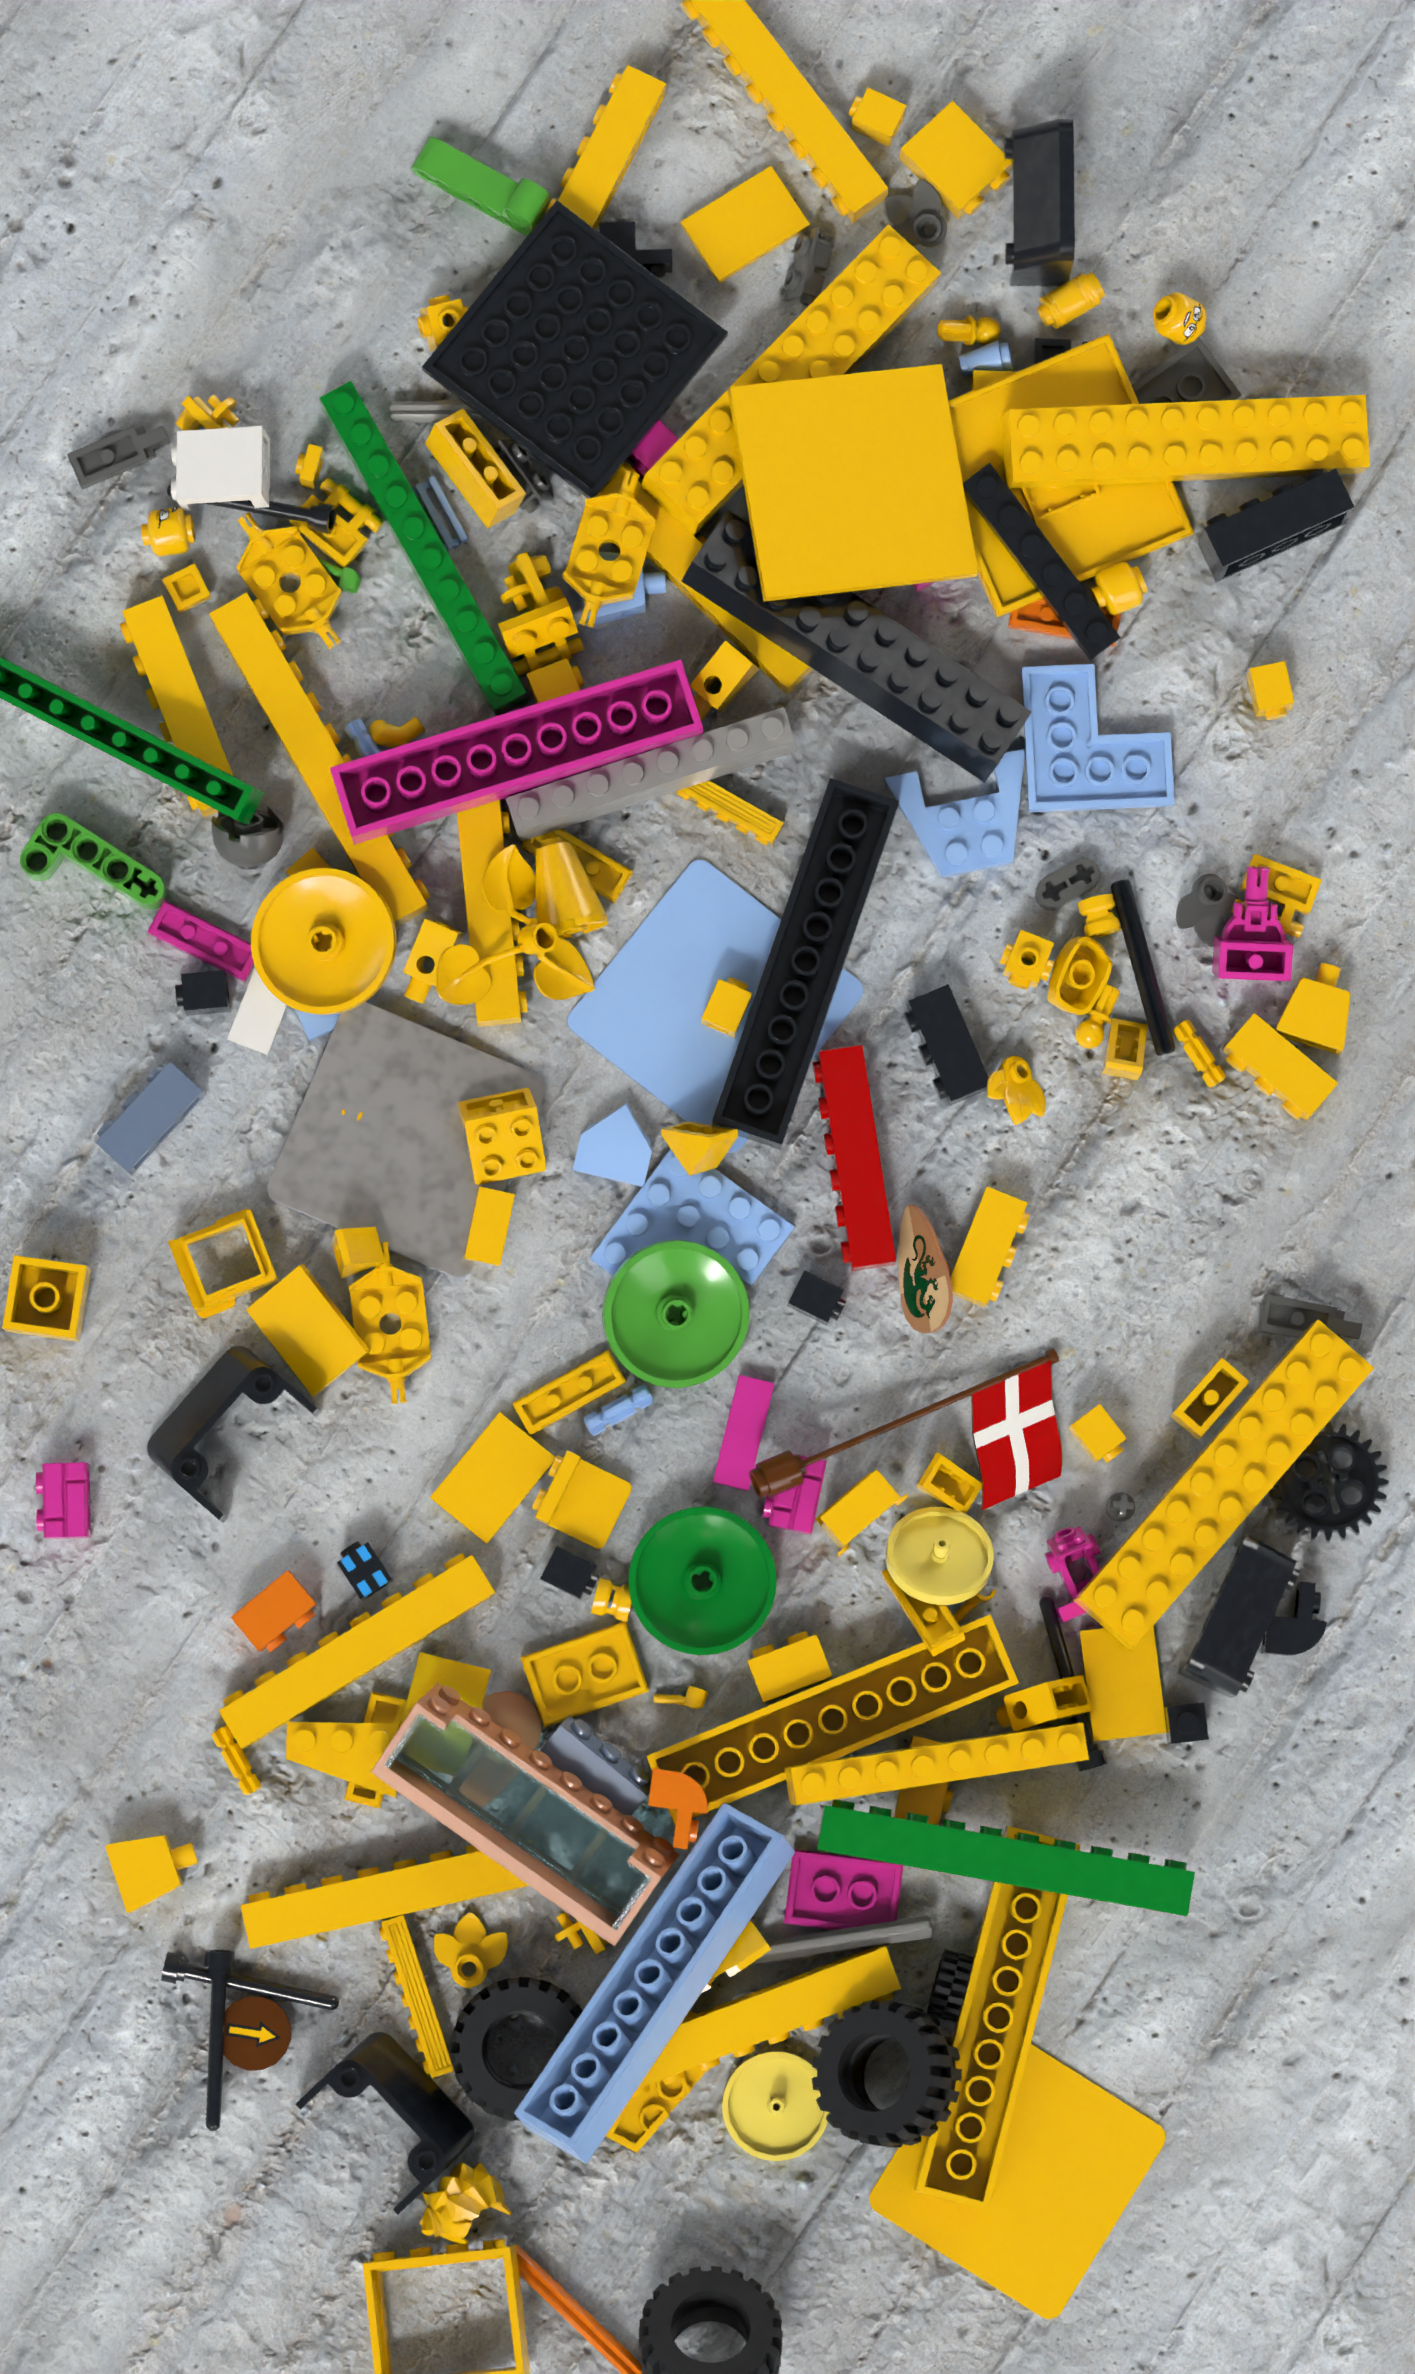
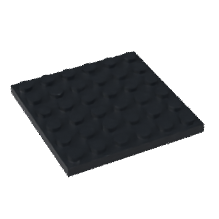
[422,200,728,498]

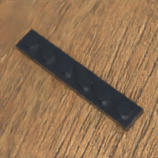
[963,463,1121,660]

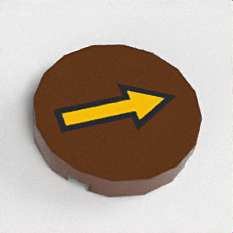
[223,1996,292,2071]

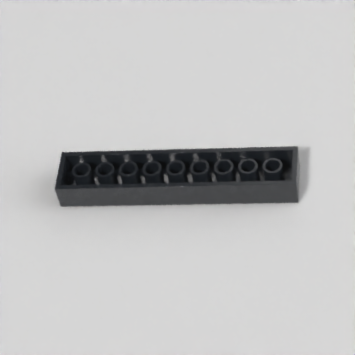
[681,510,1031,783]
[712,778,899,1150]

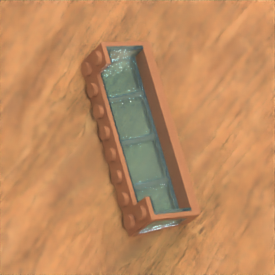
[371,1683,680,1946]

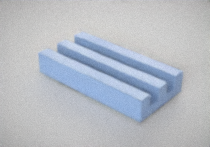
[412,476,468,551]

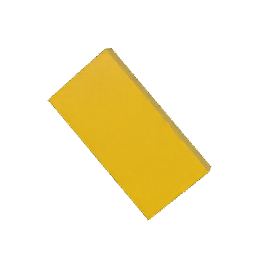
[463,1186,515,1266]

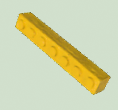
[676,781,784,846]
[379,1915,454,2078]

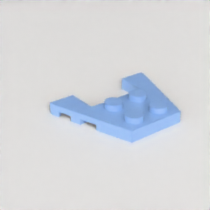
[885,749,1025,878]

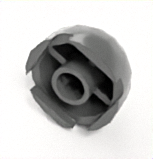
[211,806,285,870]

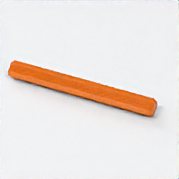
[516,2244,642,2374]

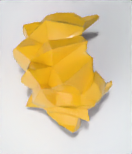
[419,2162,512,2244]

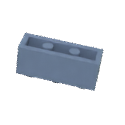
[96,1061,205,1176]
[540,1715,651,1816]

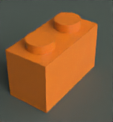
[231,1570,318,1653]

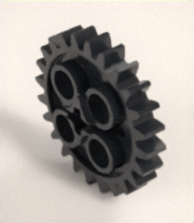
[1270,1422,1389,1543]

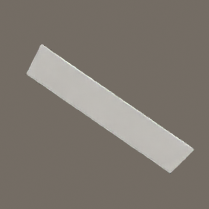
[227,968,287,1055]

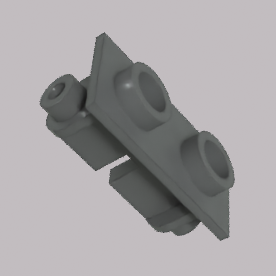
[784,227,834,306]
[494,440,554,514]

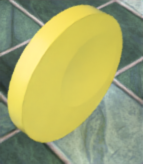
[886,1507,994,1605]
[722,2051,830,2161]

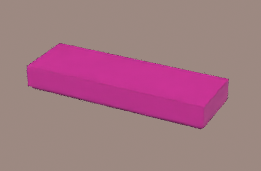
[147,900,254,983]
[713,1375,775,1491]

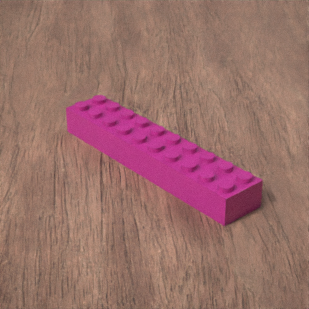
[330,659,703,845]

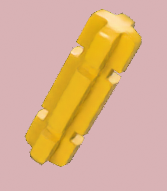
[1173,1020,1225,1088]
[212,1726,261,1795]

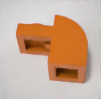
[648,1768,708,1849]

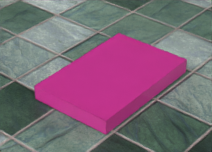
[784,1849,903,1930]

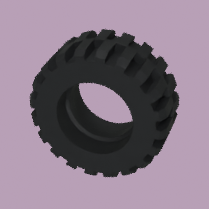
[450,1977,583,2121]
[812,2000,962,2148]
[639,2266,783,2374]

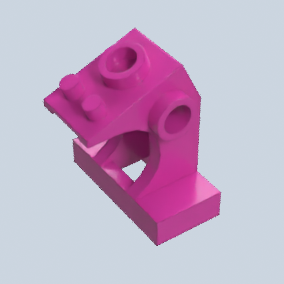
[1044,1526,1100,1623]

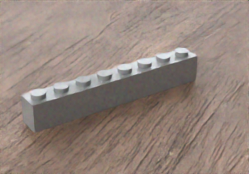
[506,707,797,842]

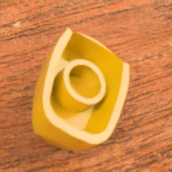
[1047,936,1113,1015]

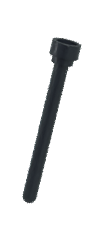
[167,484,336,534]
[1039,1596,1108,1772]
[205,1950,235,2131]
[161,1952,339,2010]

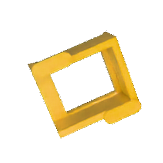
[168,1209,279,1318]
[815,1469,909,1558]

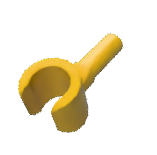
[953,1588,996,1623]
[654,1686,708,1709]

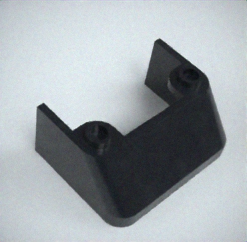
[1004,119,1075,286]
[147,1346,321,1523]
[1177,1534,1300,1698]
[295,2032,475,2215]

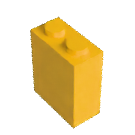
[899,101,1011,220]

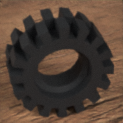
[927,1949,974,2022]

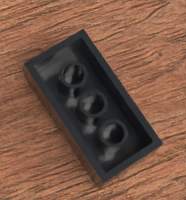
[1198,468,1355,582]

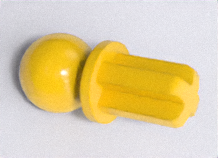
[936,316,1001,345]
[1075,984,1120,1049]

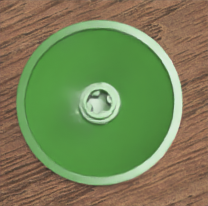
[602,1240,750,1388]

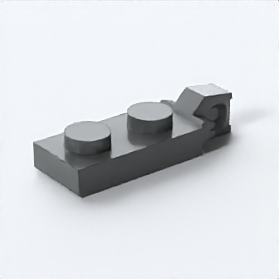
[67,425,171,490]
[1257,1294,1362,1339]

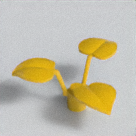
[436,845,595,1005]

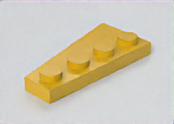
[605,2010,710,2153]

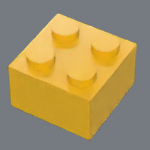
[2,1255,91,1342]

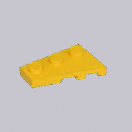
[286,1722,399,1798]

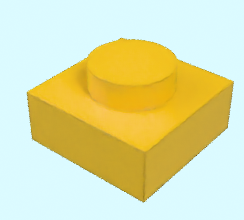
[295,444,325,490]
[162,563,212,614]

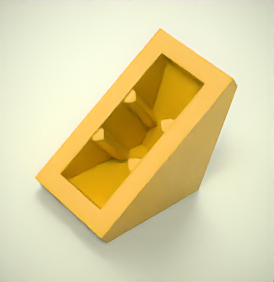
[1102,1018,1148,1080]
[661,1121,738,1176]
[332,1227,385,1279]
[916,1452,982,1514]

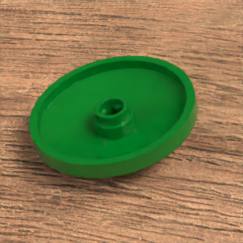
[628,1507,777,1656]

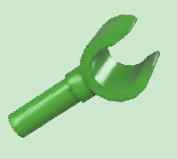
[317,557,361,593]

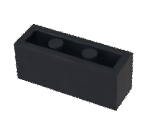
[904,984,989,1106]

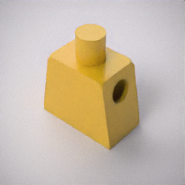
[690,640,760,721]
[403,918,465,1004]
[1274,963,1351,1055]
[996,1675,1093,1732]
[105,1835,199,1913]

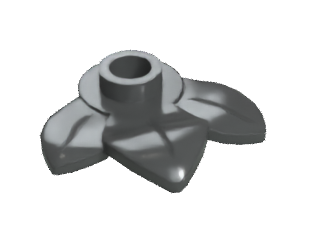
[884,179,947,247]
[1176,874,1239,947]

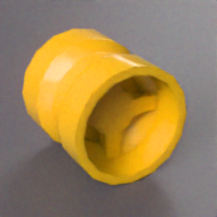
[1077,894,1121,939]
[591,1578,632,1622]

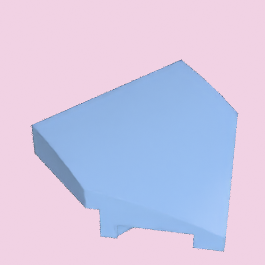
[573,1103,653,1187]

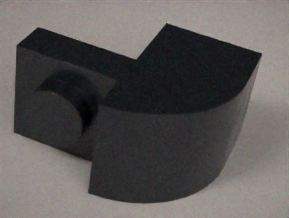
[599,222,672,278]
[1261,1582,1327,1656]

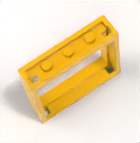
[362,2238,531,2374]

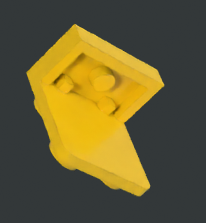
[532,1450,632,1549]

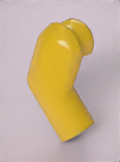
[369,716,426,748]

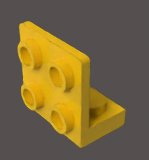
[458,1087,546,1185]

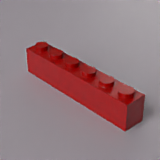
[812,1045,896,1272]

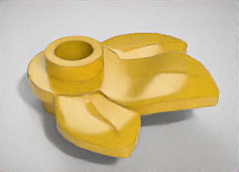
[987,1055,1046,1125]
[434,1913,508,1988]

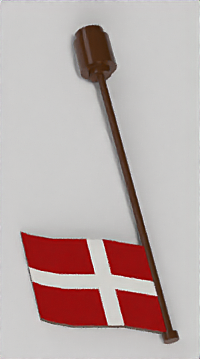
[749,1348,1062,1511]

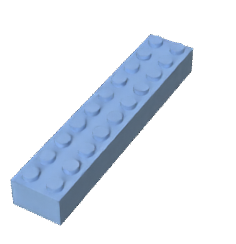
[514,1803,795,2164]

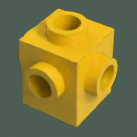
[417,294,468,352]
[999,929,1055,990]

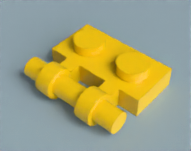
[289,477,384,568]
[498,597,584,676]
[1231,853,1322,938]

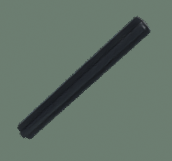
[1111,879,1176,1056]

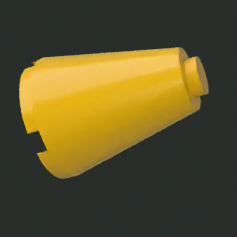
[535,837,608,939]

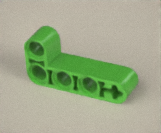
[411,137,550,236]
[20,813,167,910]

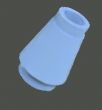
[959,340,1014,377]

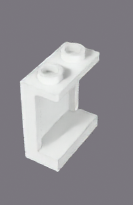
[171,426,270,511]

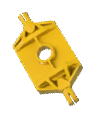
[563,471,656,627]
[236,512,342,650]
[349,1242,432,1404]

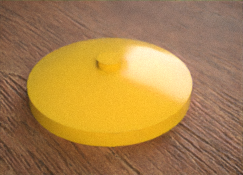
[251,868,397,1015]

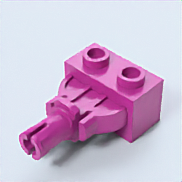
[1212,866,1293,981]

